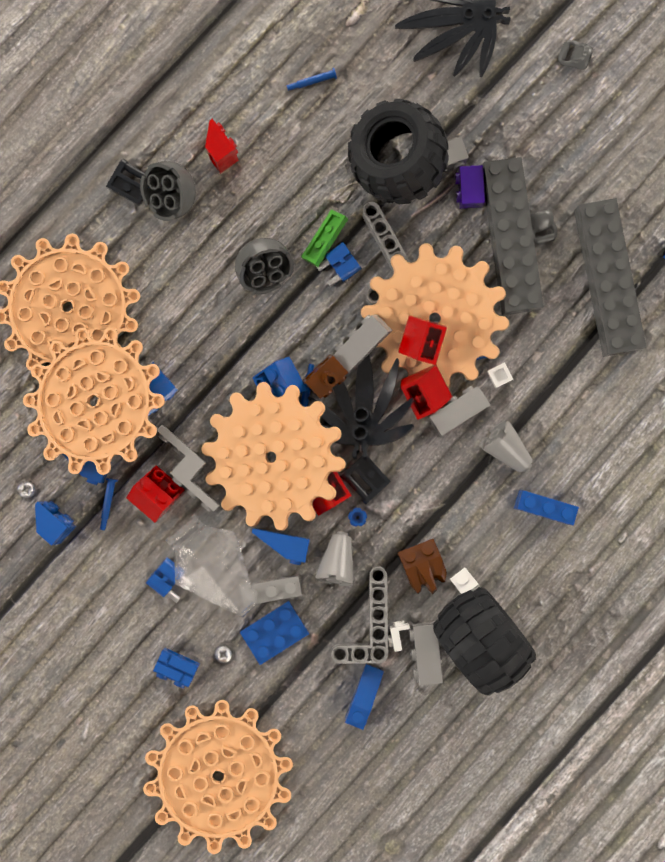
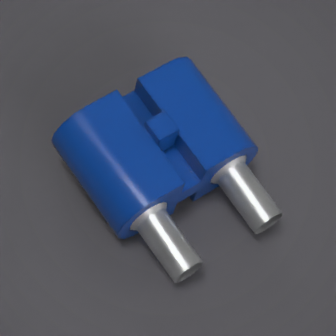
[316,242,362,287]
[145,557,193,603]

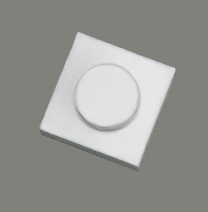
[487,362,513,388]

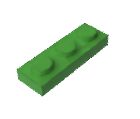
[301,210,348,267]

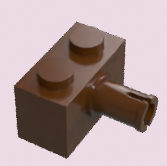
[302,355,349,399]

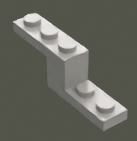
[157,425,221,512]

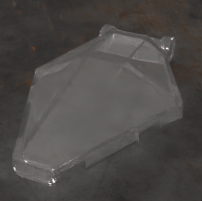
[166,514,258,617]

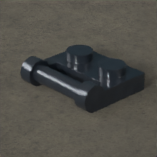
[106,159,149,206]
[340,456,391,505]

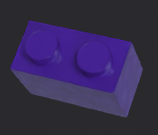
[455,165,485,209]

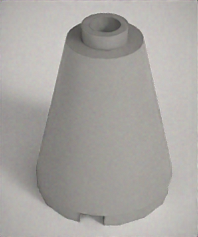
[480,420,533,473]
[315,531,354,586]

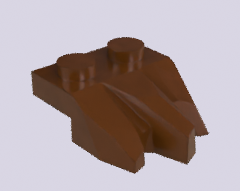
[398,539,447,595]

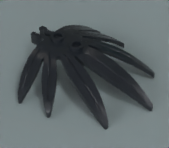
[395,0,511,78]
[308,355,414,459]

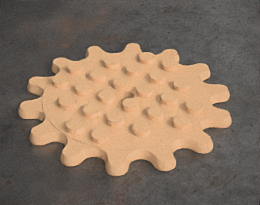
[0,233,140,371]
[361,243,509,388]
[23,327,165,475]
[201,382,346,531]
[143,700,293,854]

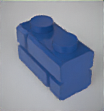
[153,648,200,688]

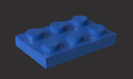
[240,601,309,665]

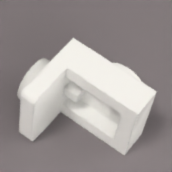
[450,568,480,594]
[388,620,410,652]

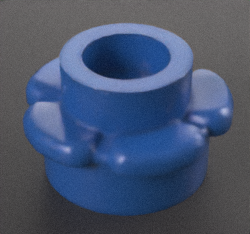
[348,508,367,527]

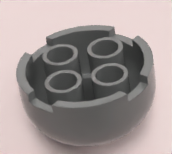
[140,161,196,221]
[235,238,294,294]

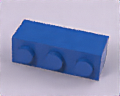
[514,490,579,526]

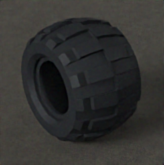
[348,99,449,205]
[433,587,536,696]

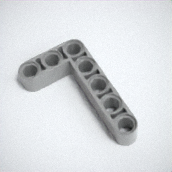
[362,202,411,305]
[331,566,388,664]

